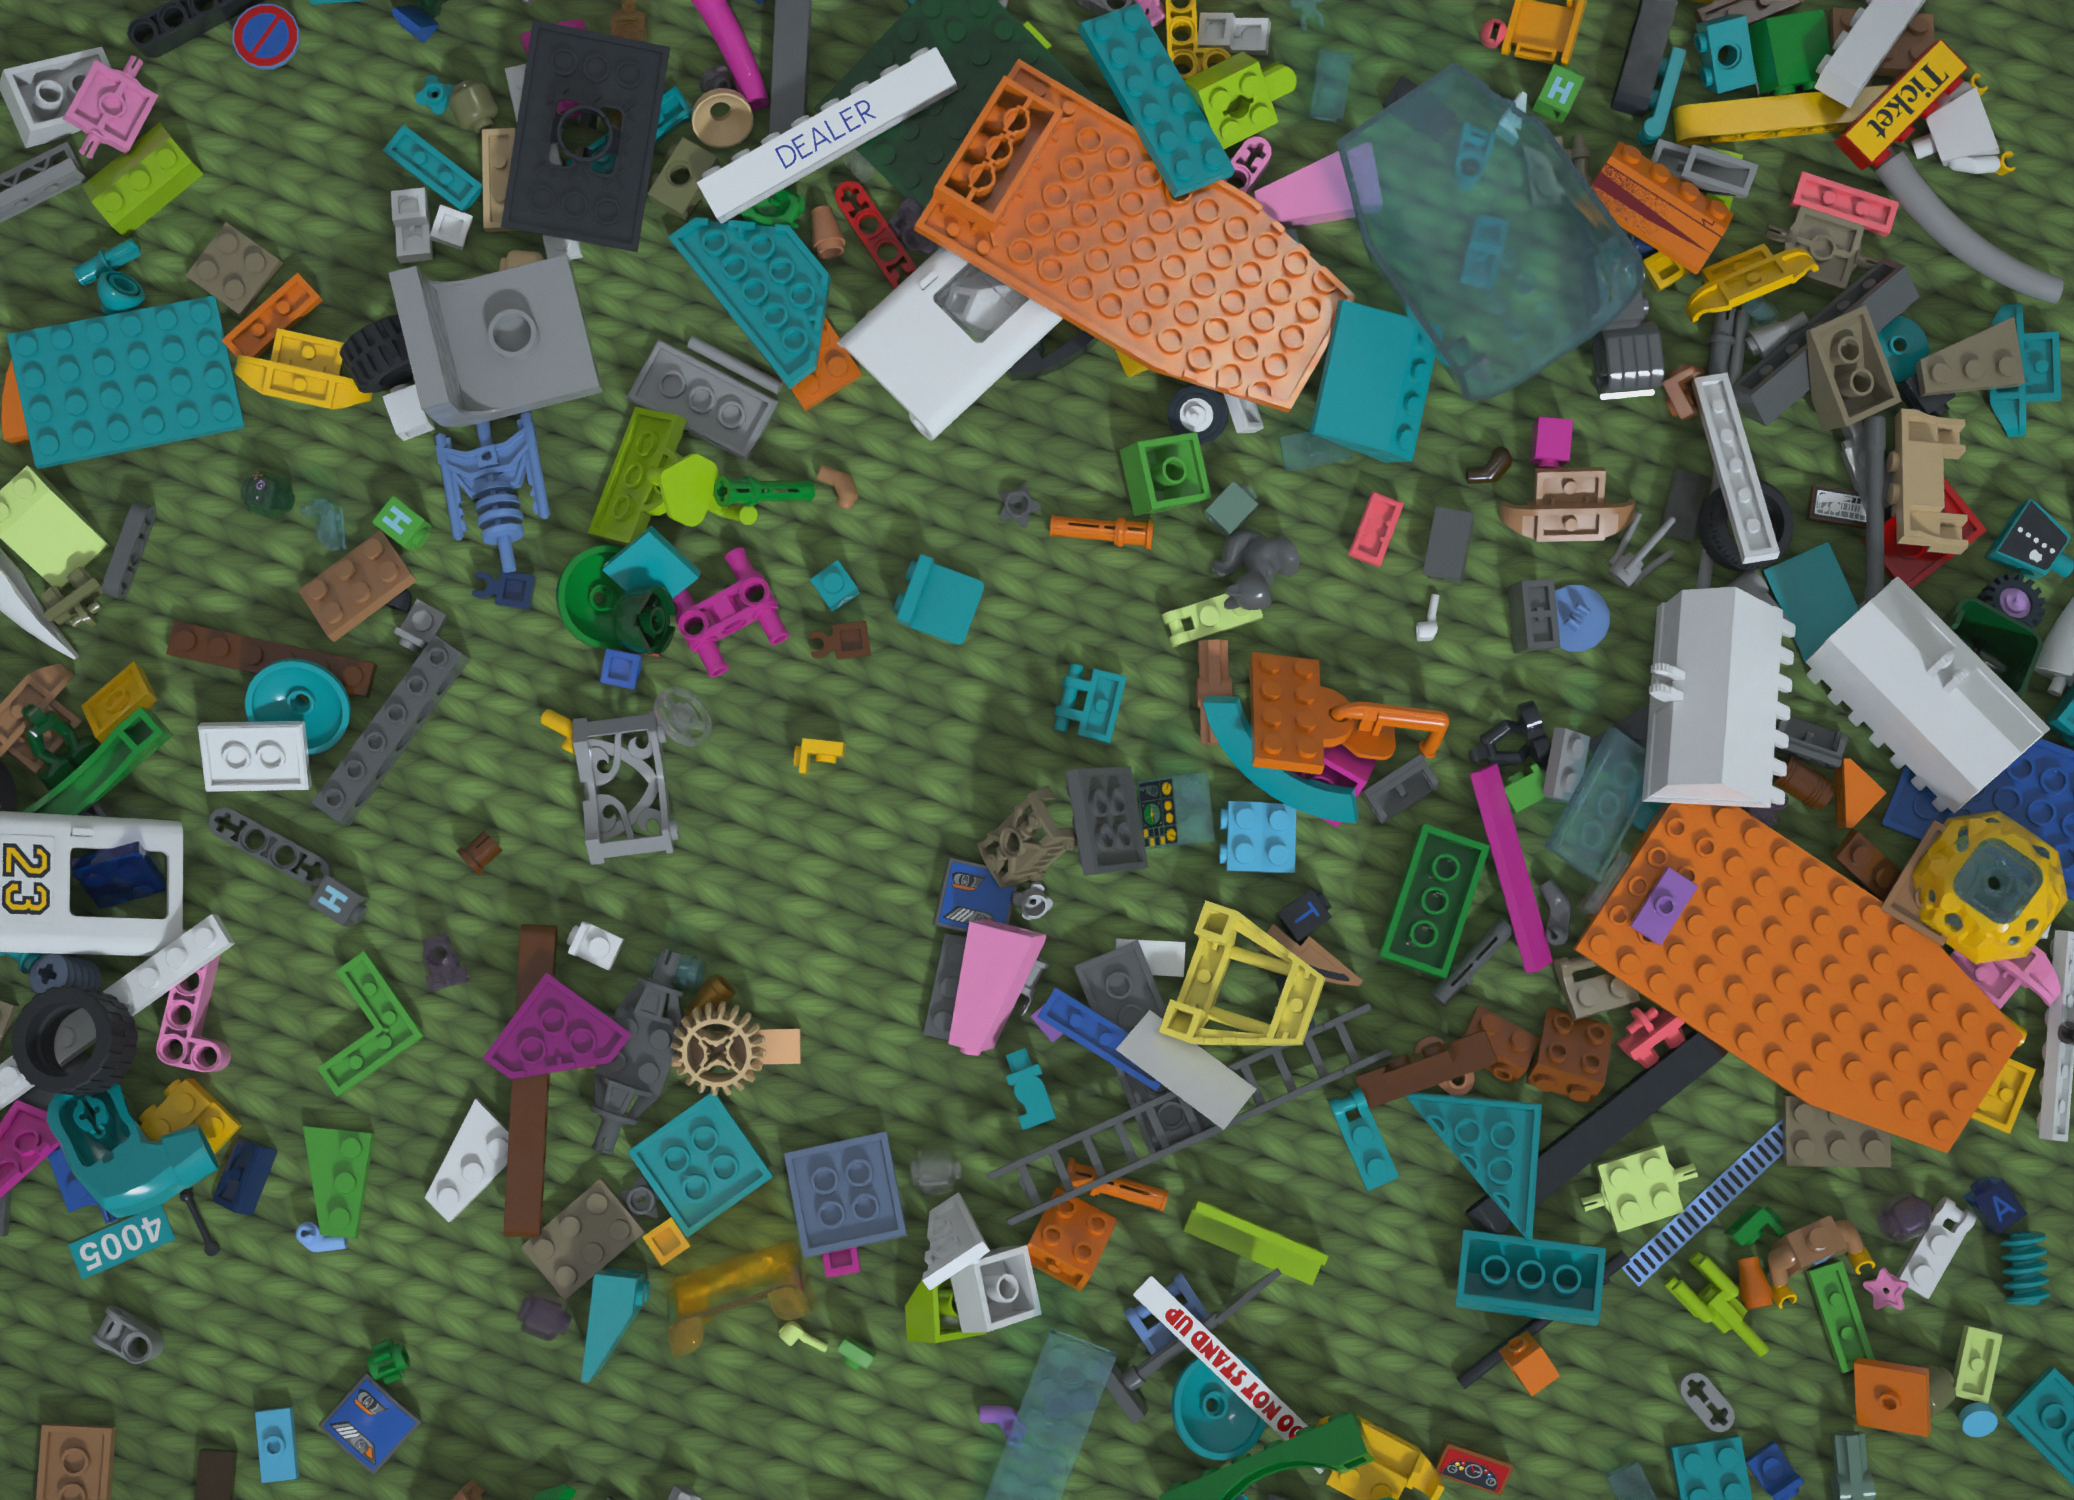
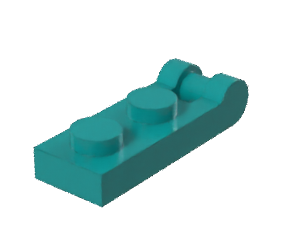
[1637,47,1686,147]
[1328,1087,1399,1191]

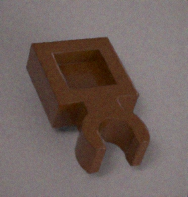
[809,621,871,661]

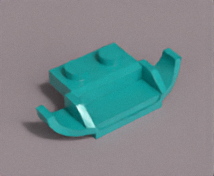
[1989,303,2061,438]

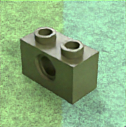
[647,137,721,223]

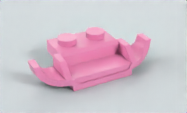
[1950,906,2061,1010]

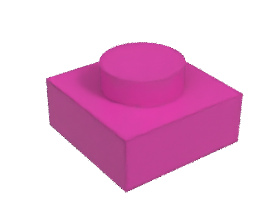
[822,1247,862,1278]

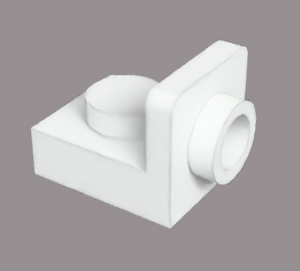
[567,921,625,971]

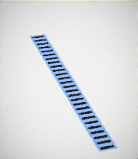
[1622,1119,1783,1287]

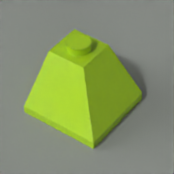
[905,1278,987,1343]

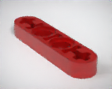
[835,181,917,290]

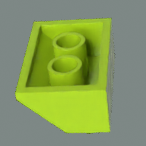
[81,122,204,238]

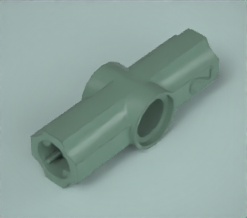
[1831,1431,1875,1500]

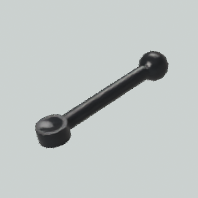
[180,1189,220,1256]

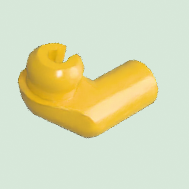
[541,709,575,755]

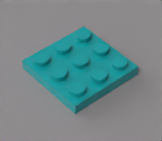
[628,1093,774,1238]

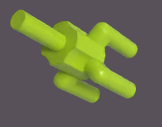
[1664,1251,1770,1357]

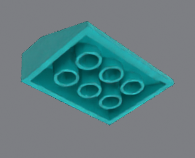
[1309,300,1441,463]

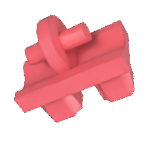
[1616,1007,1686,1069]

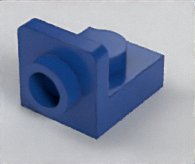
[1745,1441,1805,1500]

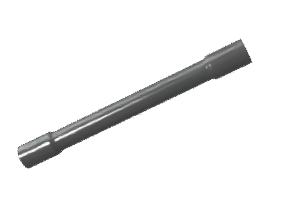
[1864,416,1886,604]

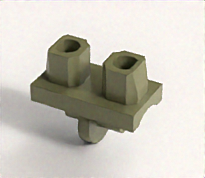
[40,567,104,628]

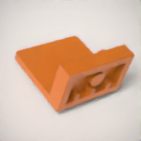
[1026,1188,1117,1292]

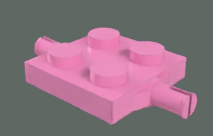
[63,56,159,158]

